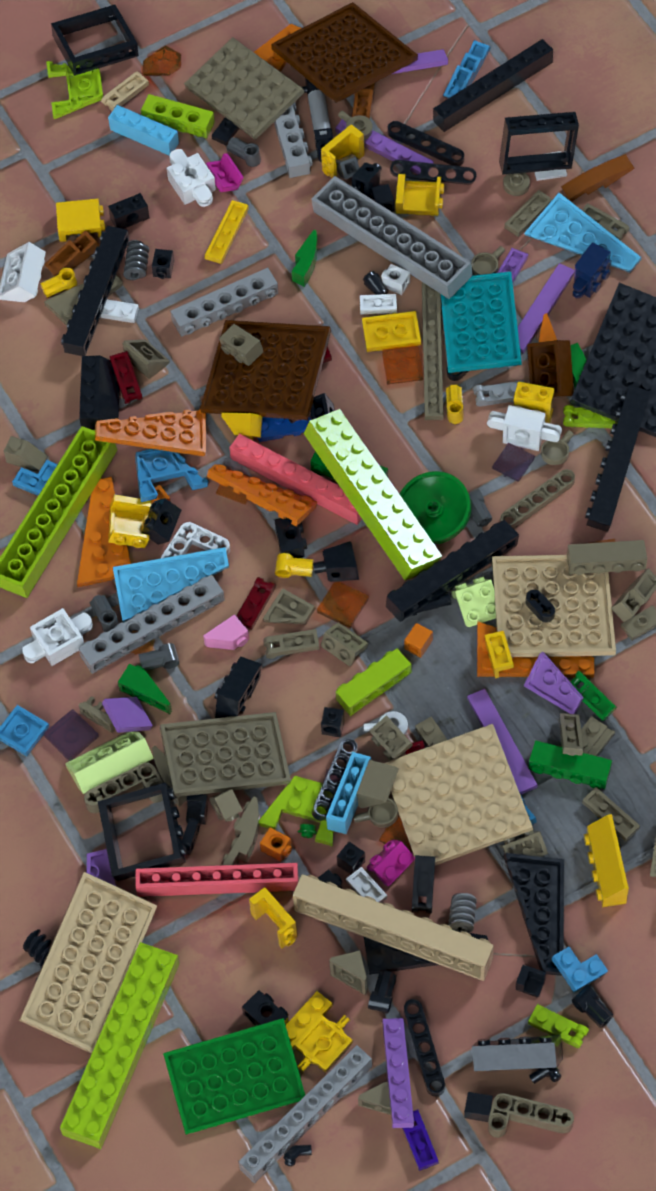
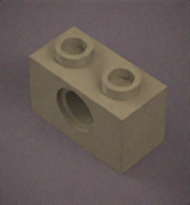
[219,324,264,366]
[209,789,243,822]

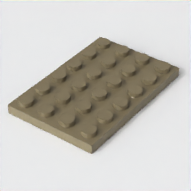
[184,37,305,140]
[160,712,291,797]

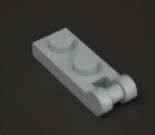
[473,380,524,406]

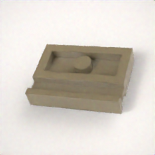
[581,716,615,756]

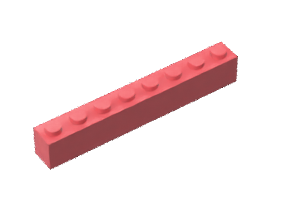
[229,434,362,525]
[136,863,299,897]

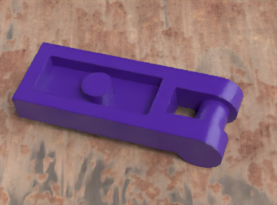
[402,1109,439,1171]

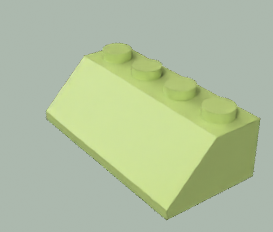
[65,731,154,794]

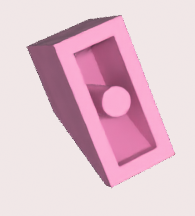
[203,615,249,650]

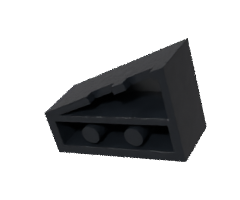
[214,656,262,718]

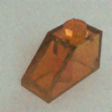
[143,45,181,76]

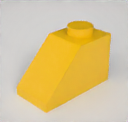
[221,413,262,440]

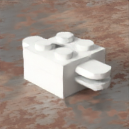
[166,149,216,207]
[487,405,562,451]
[22,608,93,666]

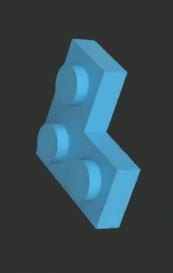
[12,460,58,496]
[551,947,608,992]

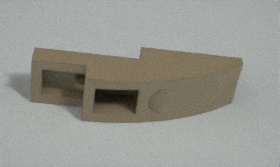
[221,796,259,865]

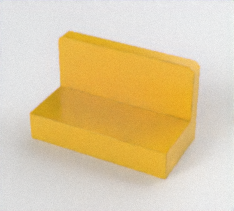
[485,630,514,679]

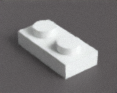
[360,294,397,315]
[100,299,139,323]
[346,867,387,903]

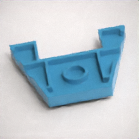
[135,449,209,502]

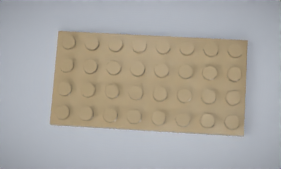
[19,872,157,1054]

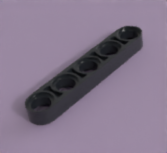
[387,121,464,166]
[390,160,477,185]
[312,738,358,821]
[404,999,445,1097]

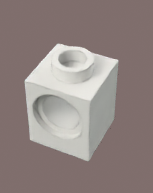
[381,264,410,295]

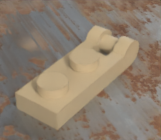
[101,71,149,111]

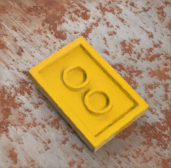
[362,311,421,352]

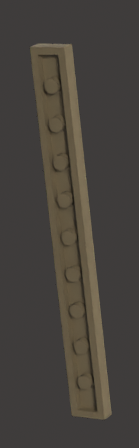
[422,282,443,420]

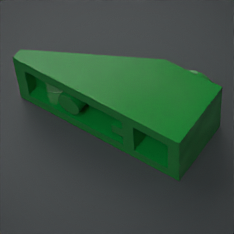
[118,664,172,714]

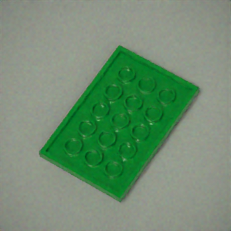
[163,1018,305,1135]

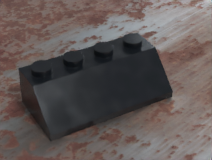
[79,355,120,430]

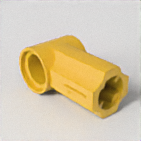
[40,268,77,298]
[446,385,464,424]
[275,553,314,578]

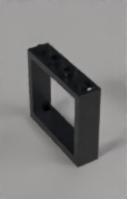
[51,4,139,76]
[499,112,579,175]
[97,782,187,881]

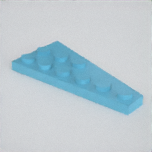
[524,193,642,273]
[113,547,229,623]

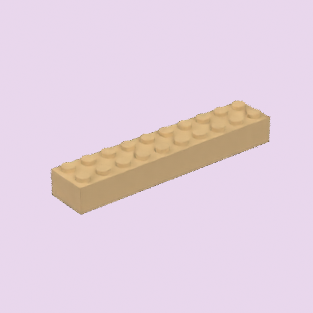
[293,874,494,981]

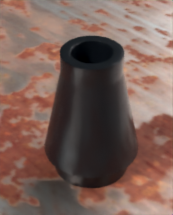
[363,271,388,295]

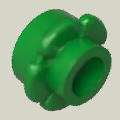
[297,824,317,838]

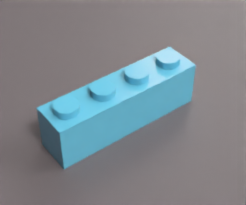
[108,105,179,156]
[326,752,371,834]

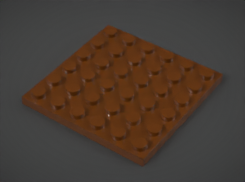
[271,2,418,103]
[200,320,331,420]

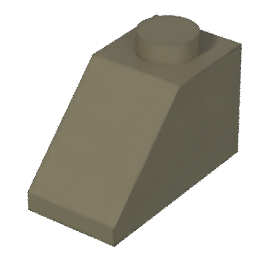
[4,436,48,472]
[358,1082,391,1115]

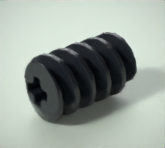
[23,929,52,968]

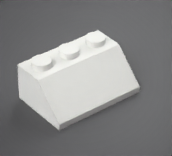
[0,242,46,302]

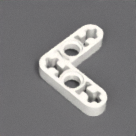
[161,522,230,558]

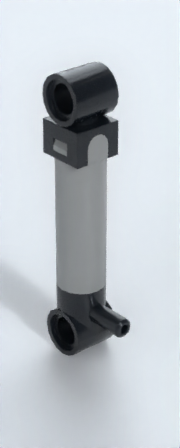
[302,78,333,163]

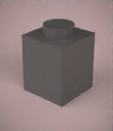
[336,155,360,179]

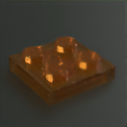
[382,346,423,385]

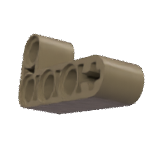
[84,763,163,814]
[488,1093,574,1138]

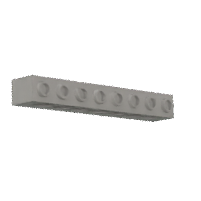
[79,575,225,674]
[238,1045,372,1183]

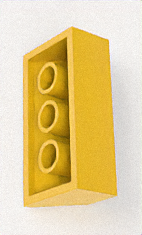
[583,814,629,908]

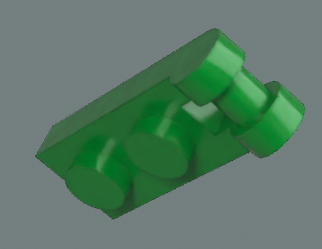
[569,670,617,721]

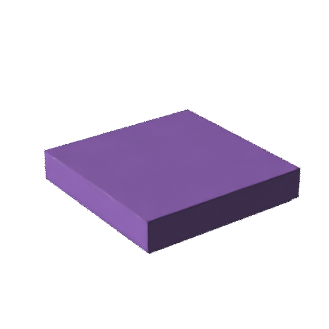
[102,697,153,733]

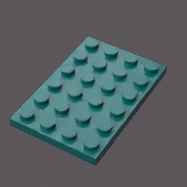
[441,271,522,373]

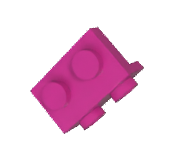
[206,153,243,192]
[366,840,415,887]

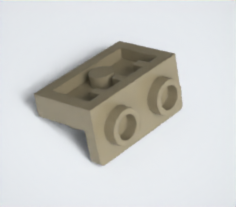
[321,622,368,666]
[369,715,413,761]
[500,830,548,857]

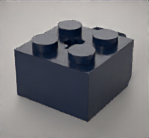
[573,242,612,298]

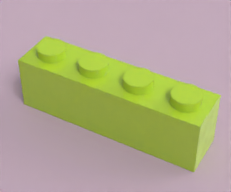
[335,648,412,716]

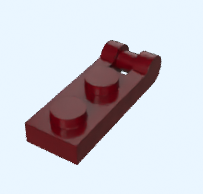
[109,351,143,404]
[236,577,276,630]

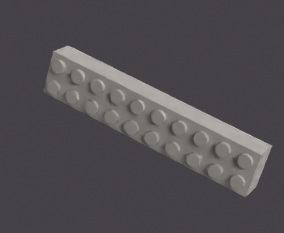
[311,176,473,299]

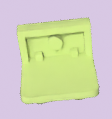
[451,577,496,627]

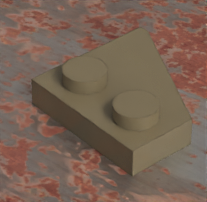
[263,588,316,624]

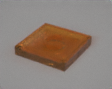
[317,581,369,629]

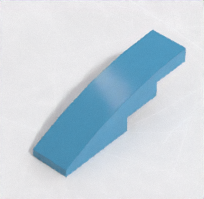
[443,40,491,98]

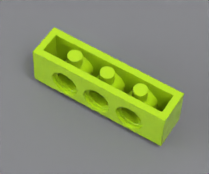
[141,94,215,138]

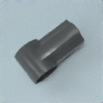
[227,137,261,167]
[468,489,492,527]
[90,595,119,632]
[139,643,179,671]

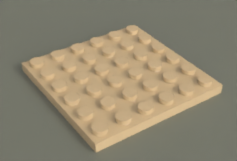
[492,555,616,657]
[384,724,533,865]

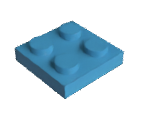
[0,705,50,757]

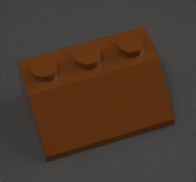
[527,340,574,398]

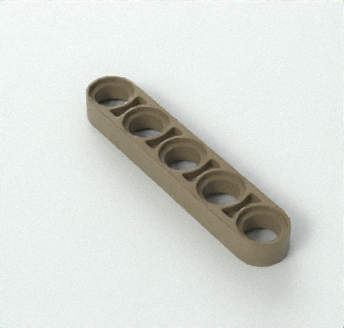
[500,469,575,529]

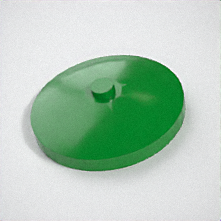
[399,471,472,544]

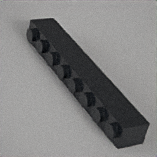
[433,39,553,132]
[61,225,129,356]
[585,385,650,532]
[386,520,519,622]

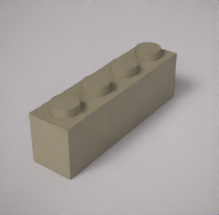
[567,540,647,575]

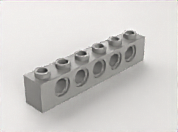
[274,102,312,178]
[170,268,279,337]

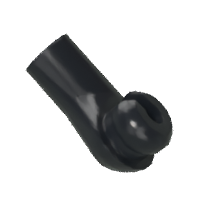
[529,1068,562,1084]
[283,1145,312,1166]

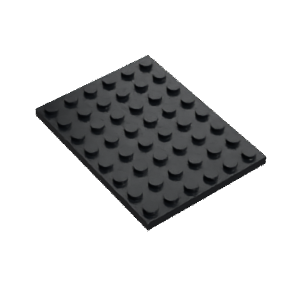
[570,282,656,437]

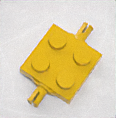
[294,1015,353,1073]

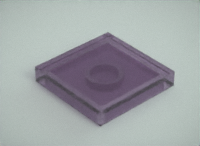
[43,709,99,761]

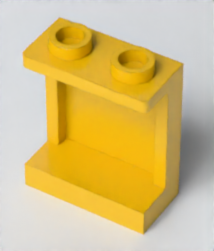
[321,124,364,178]
[396,174,444,216]
[56,199,105,242]
[514,382,554,423]
[108,494,151,548]
[249,887,297,949]

